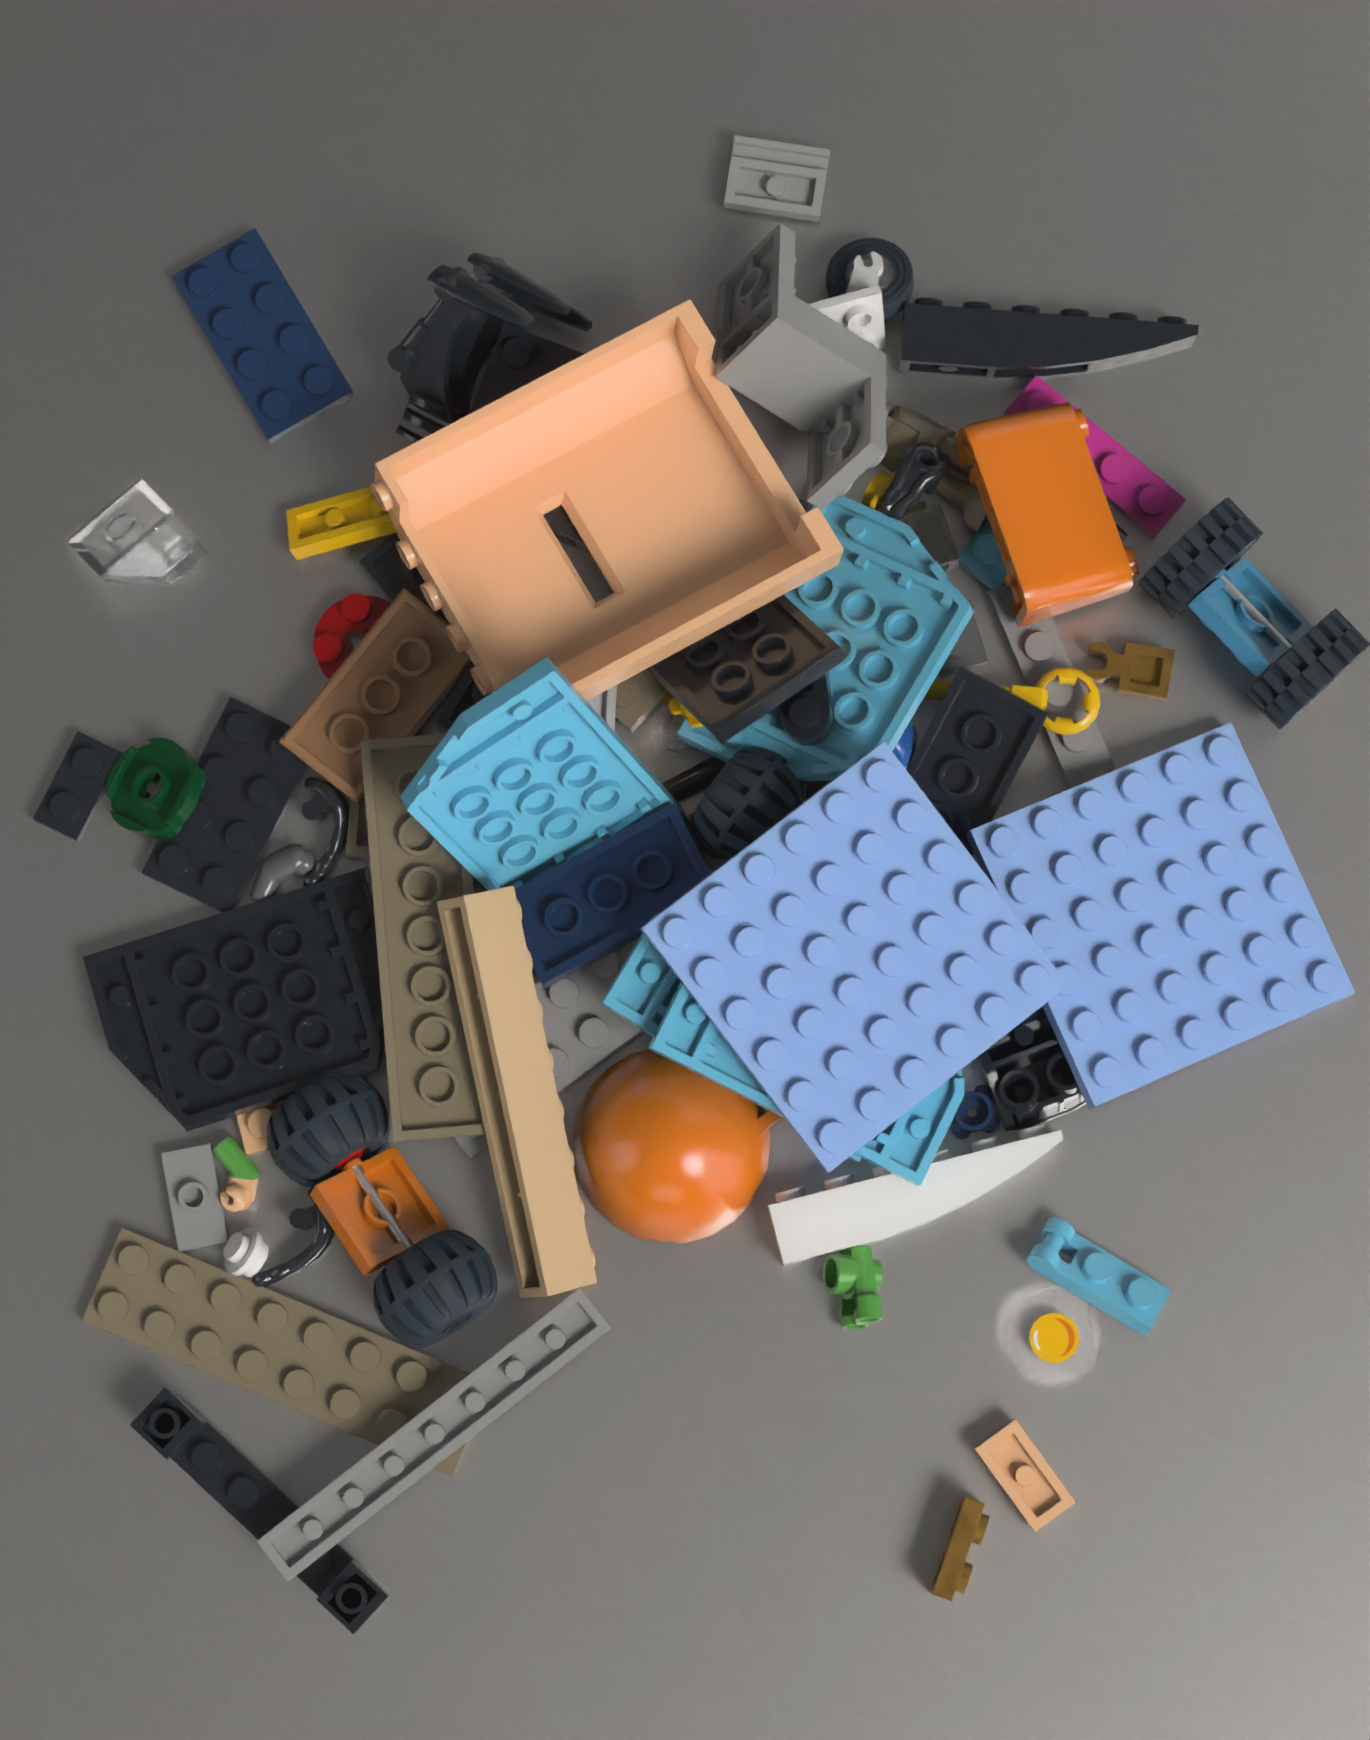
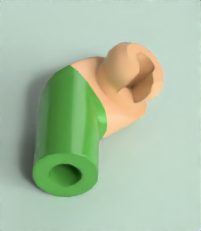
[212,1136,259,1212]

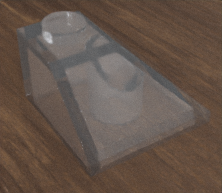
[66,477,208,585]

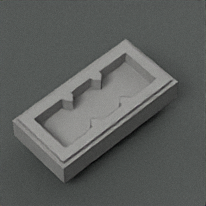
[161,1144,229,1252]

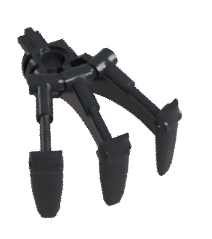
[387,253,593,446]

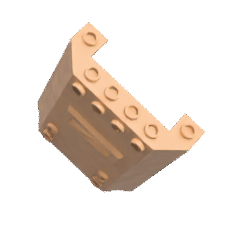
[371,299,844,701]

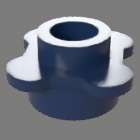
[951,1085,1000,1139]

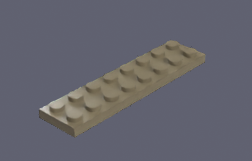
[360,734,486,1142]
[81,1228,470,1477]

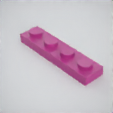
[1003,375,1186,540]

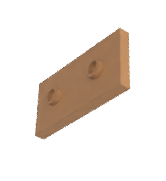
[279,588,471,805]

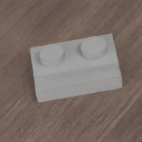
[724,135,830,222]

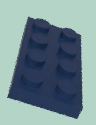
[171,228,354,444]
[515,803,711,988]

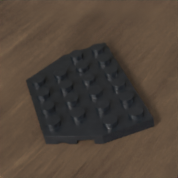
[83,866,385,1132]

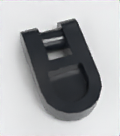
[779,671,834,746]

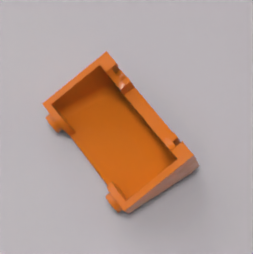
[953,402,1139,628]

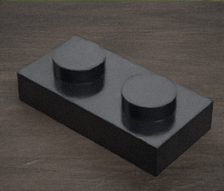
[33,731,122,843]

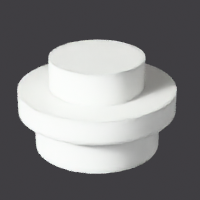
[223,1227,269,1277]

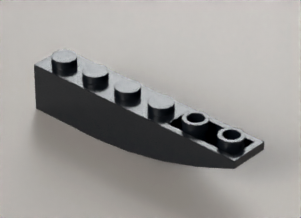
[898,298,1199,380]

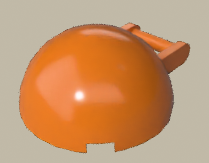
[572,1049,782,1244]

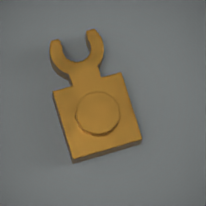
[1084,641,1175,701]

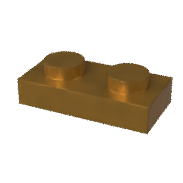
[929,1496,989,1601]

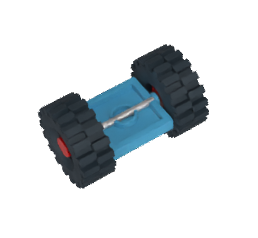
[1138,497,1370,730]

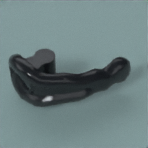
[877,442,952,521]
[301,777,349,886]
[252,1188,335,1287]

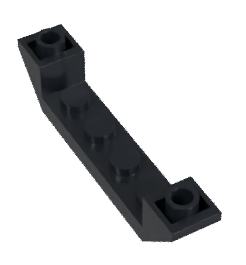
[130,1387,389,1635]

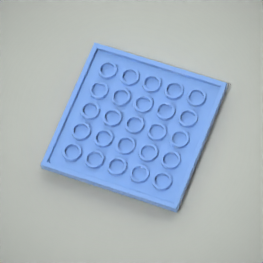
[965,722,1355,1109]
[640,741,1069,1173]

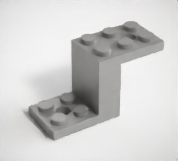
[715,223,887,510]

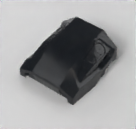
[977,1006,1086,1131]

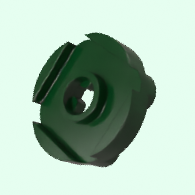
[106,737,206,838]

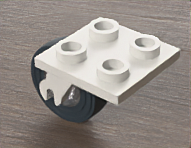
[809,238,914,350]

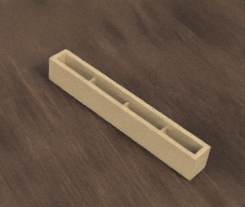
[437,885,597,1298]

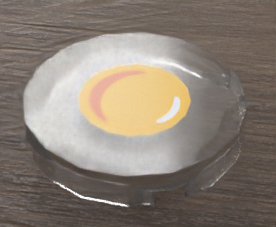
[1003,1288,1104,1388]

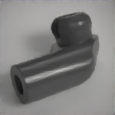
[249,844,315,901]

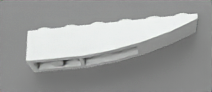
[767,1124,1064,1266]

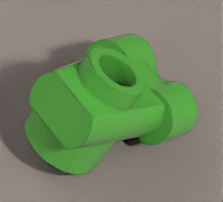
[823,1245,883,1330]

